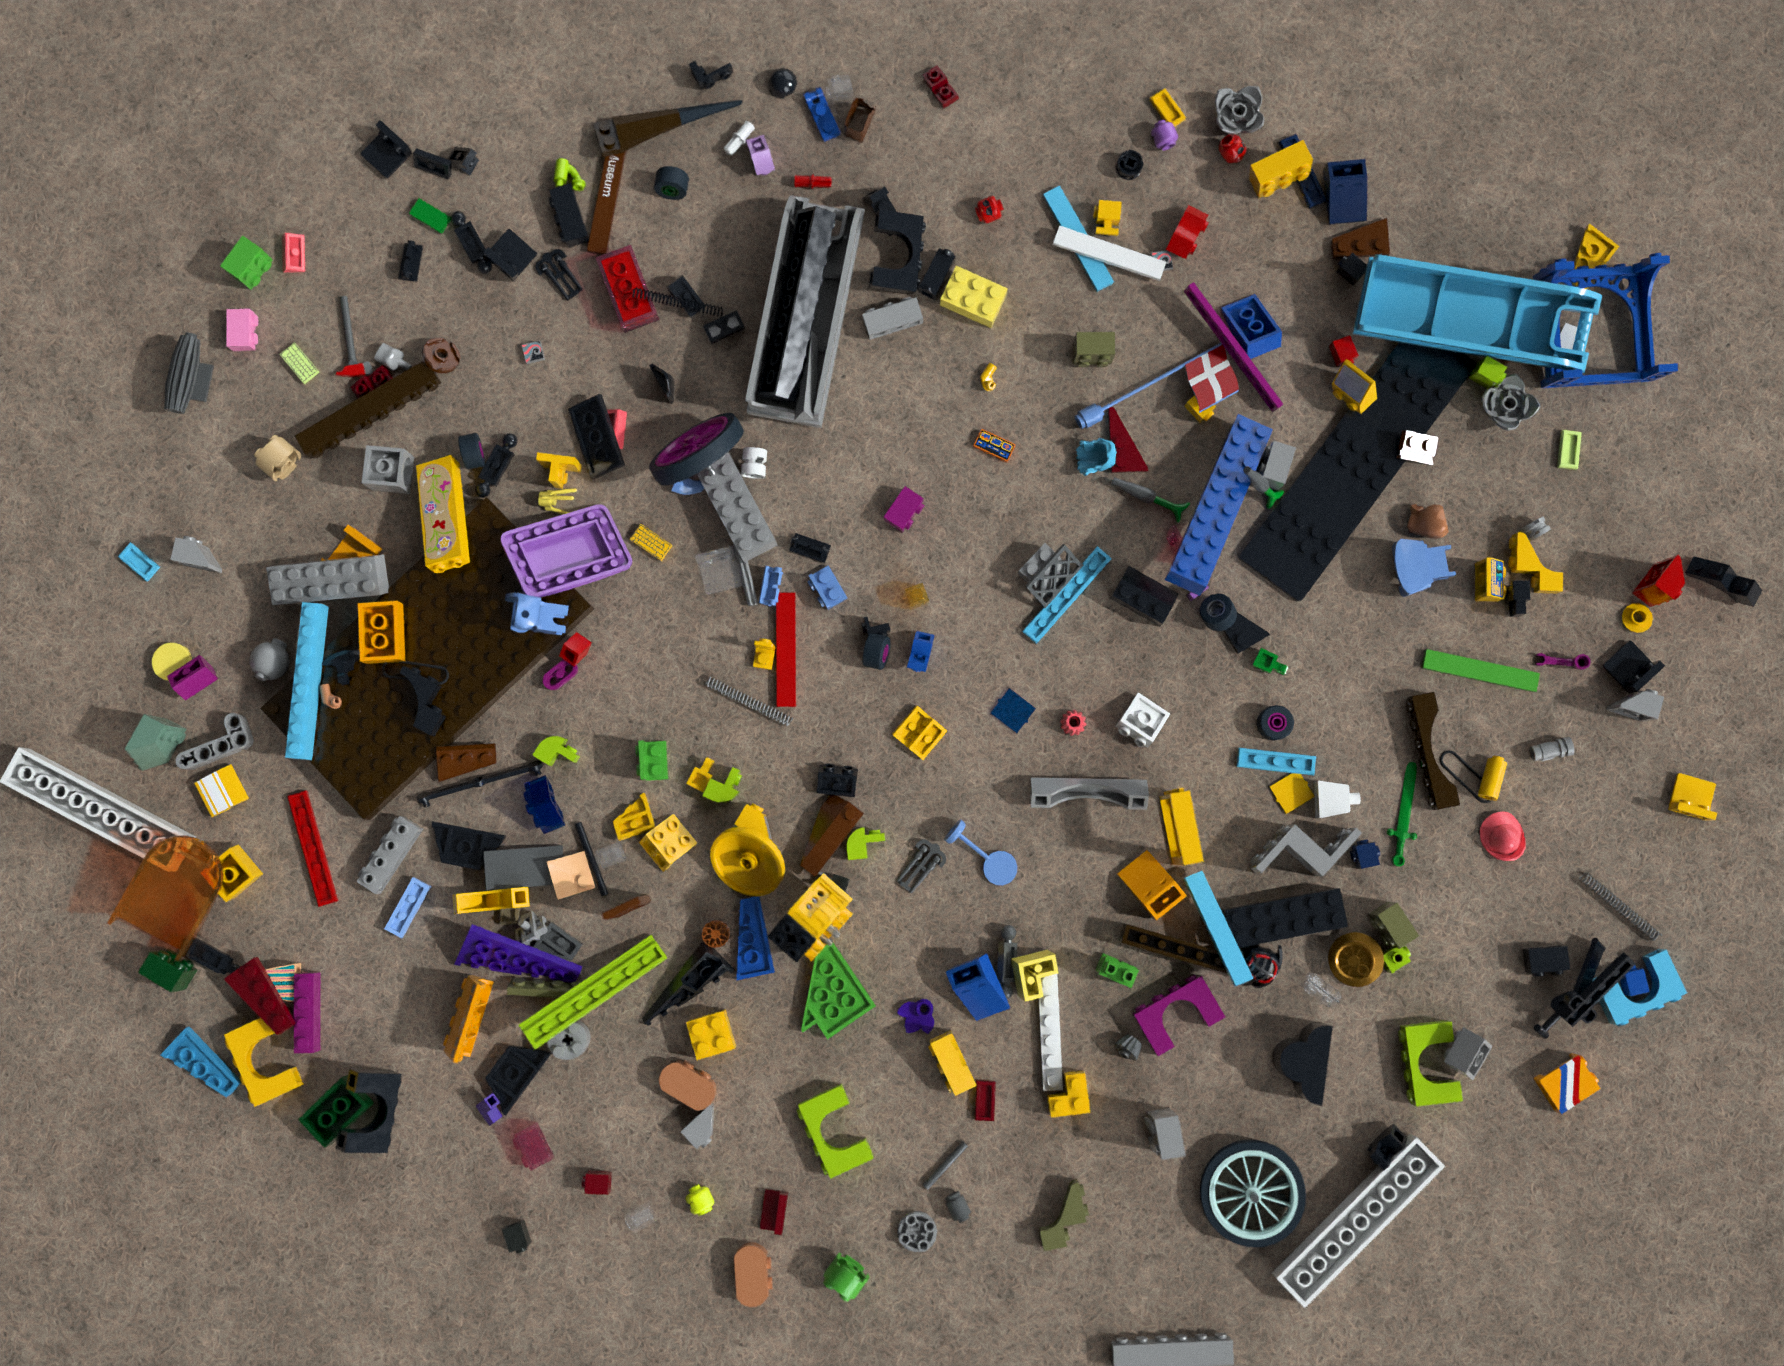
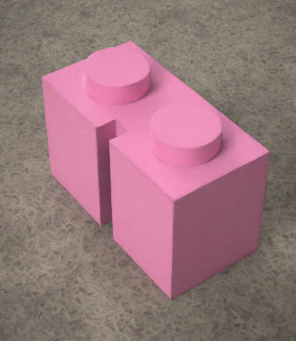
[226,309,258,351]

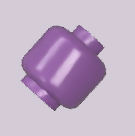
[1151,120,1178,150]

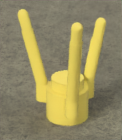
[538,488,577,515]

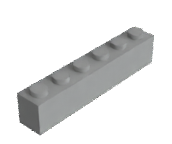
[1111,1333,1234,1366]

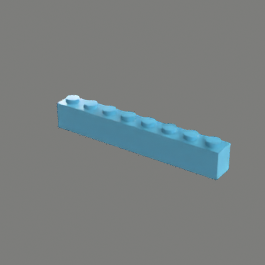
[285,602,329,760]

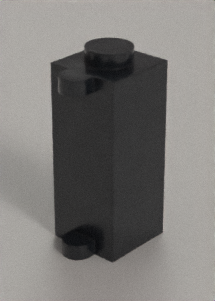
[919,248,956,300]

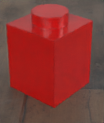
[1329,335,1359,367]
[559,632,592,667]

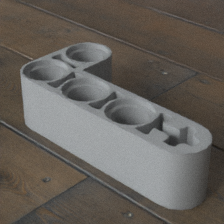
[175,713,254,770]

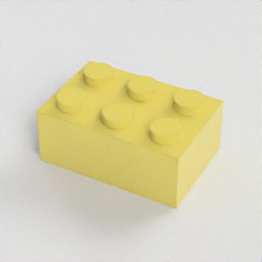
[940,266,1008,328]

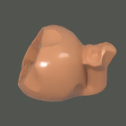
[1407,504,1449,539]

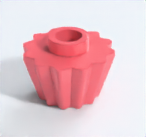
[1060,710,1087,736]

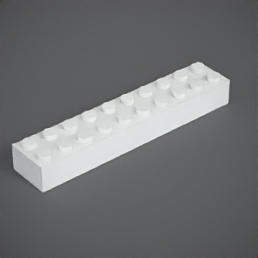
[0,747,196,871]
[1272,1134,1445,1308]

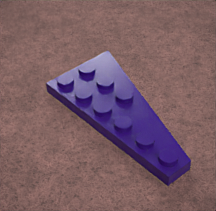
[454,924,582,983]

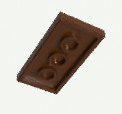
[602,895,651,920]

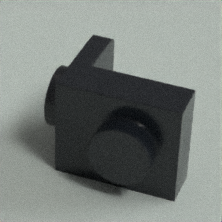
[861,616,891,636]

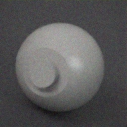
[249,638,290,681]

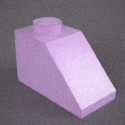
[746,135,775,175]

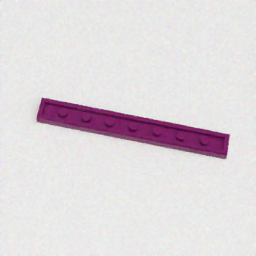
[1184,282,1284,412]

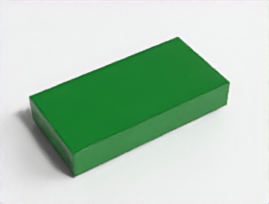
[409,198,451,234]

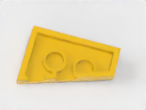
[1572,223,1619,289]

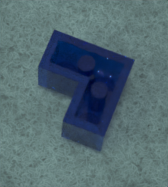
[523,775,565,834]

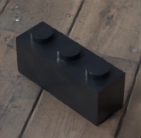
[548,183,589,248]

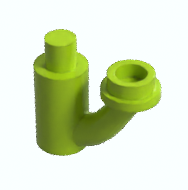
[553,158,586,191]

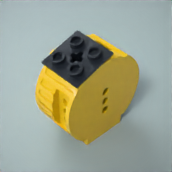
[767,873,853,963]

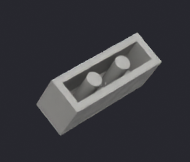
[862,297,923,340]

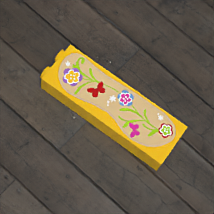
[416,455,470,573]

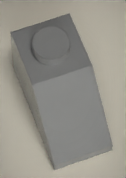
[681,1103,714,1149]

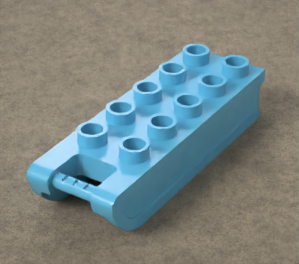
[1352,254,1602,373]

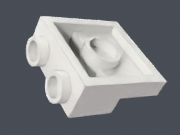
[1115,693,1170,748]

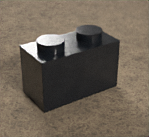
[1523,945,1570,976]

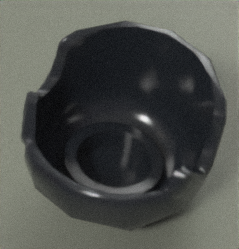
[768,68,797,99]

